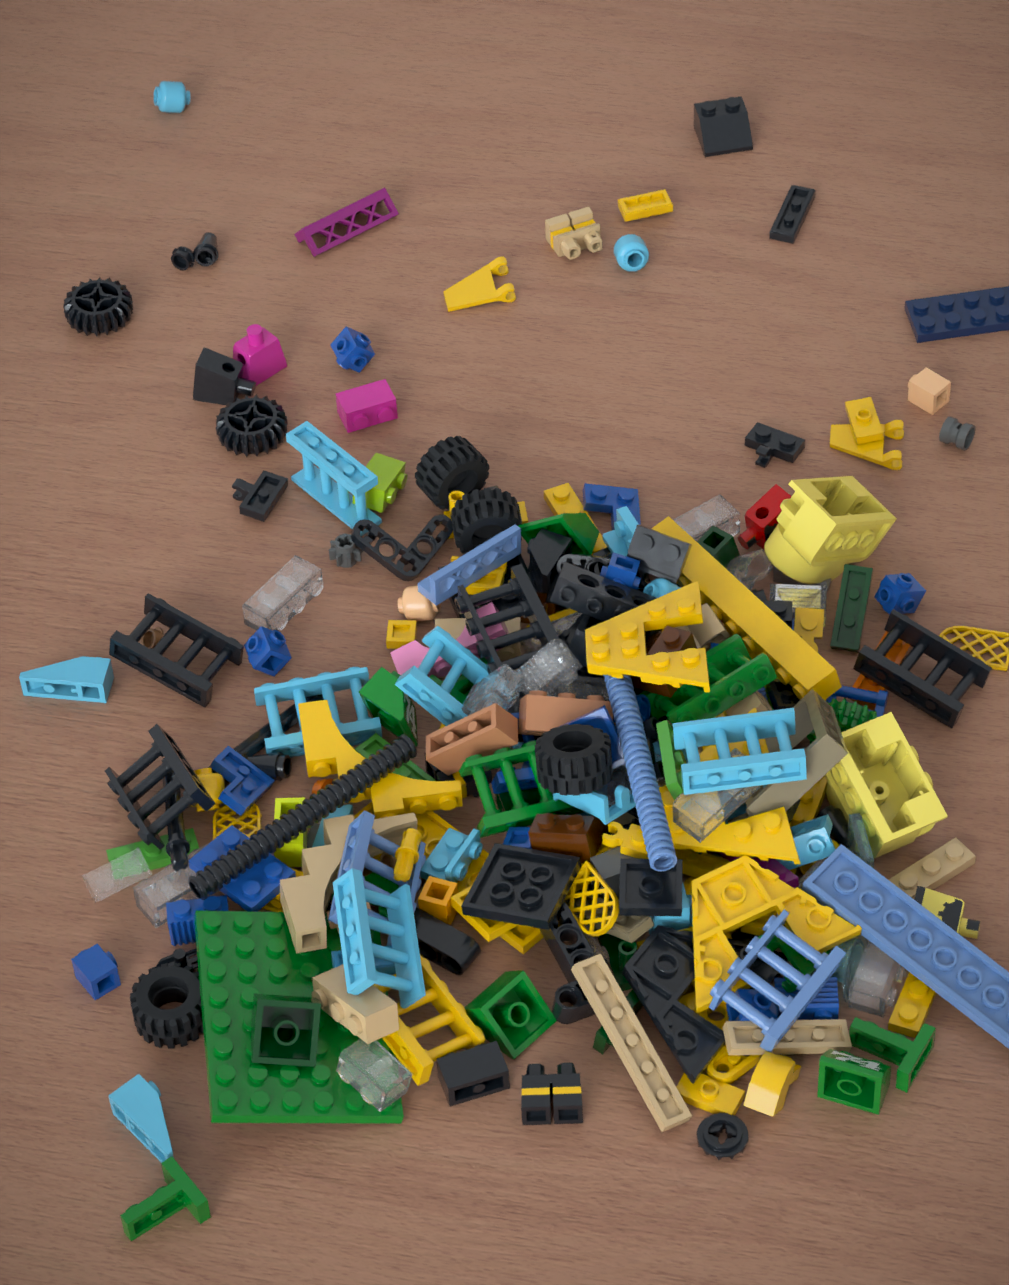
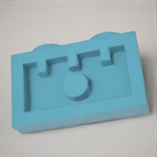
[603,506,639,556]
[776,814,836,870]
[420,828,483,883]

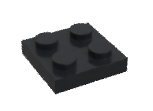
[619,858,683,916]

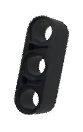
[414,907,481,975]

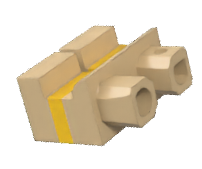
[545,207,602,260]

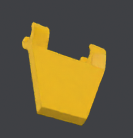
[443,256,516,312]
[830,420,904,470]

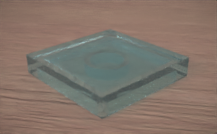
[847,813,874,869]

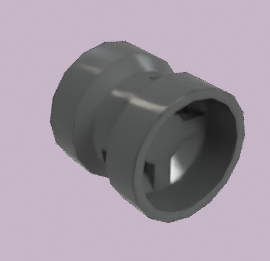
[939,416,976,451]

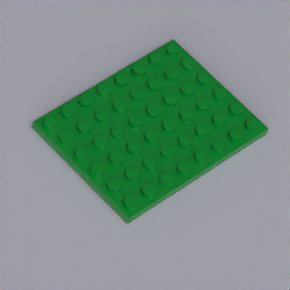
[194,910,404,1124]

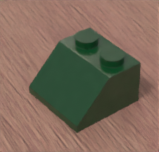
[251,993,321,1067]

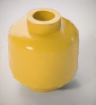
[191,768,225,812]

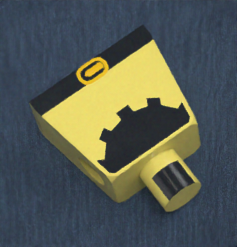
[914,886,980,939]

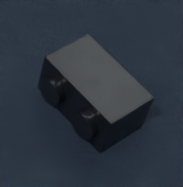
[436,1041,510,1107]

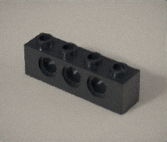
[550,562,661,639]

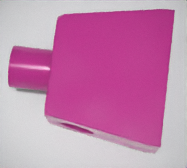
[233,324,287,386]

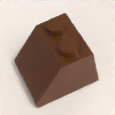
[631,626,697,698]
[528,813,608,864]

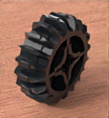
[63,277,133,336]
[216,394,288,457]

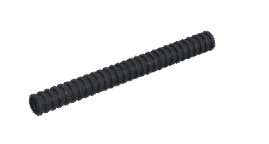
[188,734,417,900]

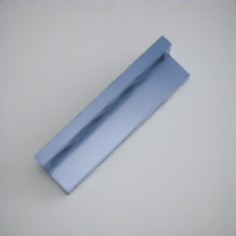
[418,524,521,606]

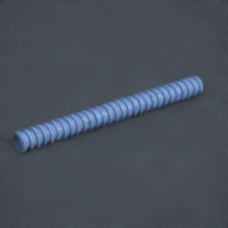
[603,674,677,872]

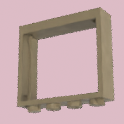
[741,689,848,817]

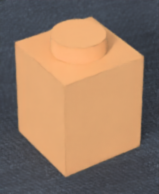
[908,367,951,415]

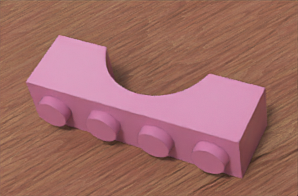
[390,602,509,678]

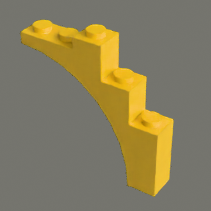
[298,700,463,819]

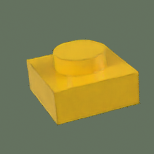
[386,620,417,649]

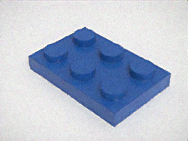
[188,825,296,912]

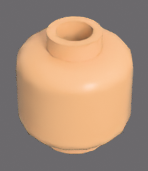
[398,585,441,622]

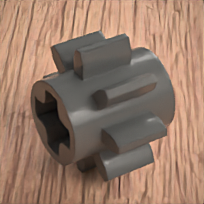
[329,534,363,568]

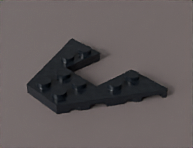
[622,925,789,1084]

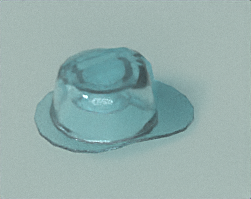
[829,934,868,1003]

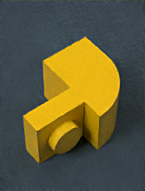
[743,1051,802,1117]

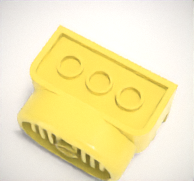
[764,476,897,584]
[824,712,948,859]

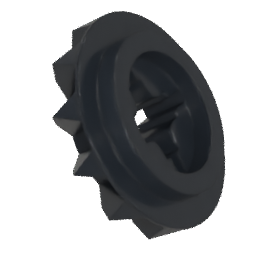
[697,1113,749,1160]

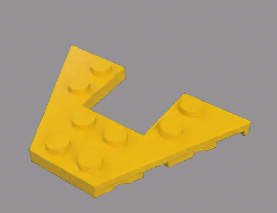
[585,581,710,692]
[659,708,801,865]
[691,855,862,1013]

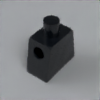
[193,347,256,405]

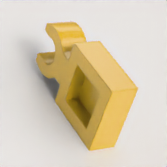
[794,607,824,653]
[602,821,648,859]

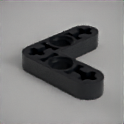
[351,514,453,582]

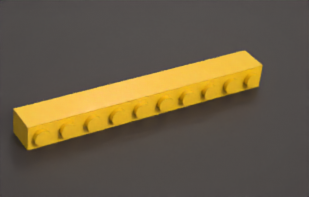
[651,516,842,700]

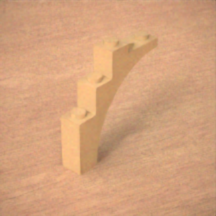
[280,813,417,954]

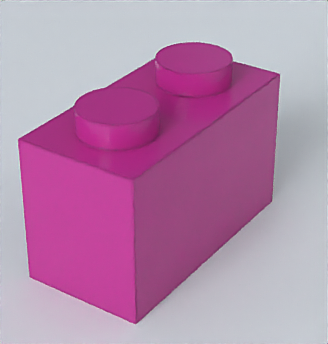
[335,379,398,433]

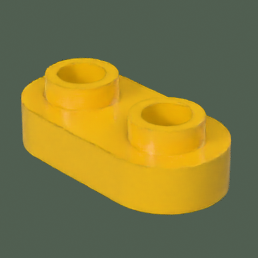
[707,1045,762,1084]

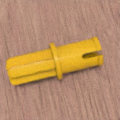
[393,828,422,882]

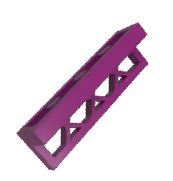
[294,187,399,257]

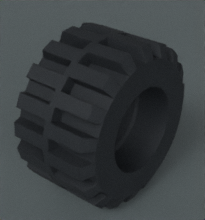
[415,436,490,510]
[451,488,522,554]
[535,724,613,796]
[130,963,204,1049]

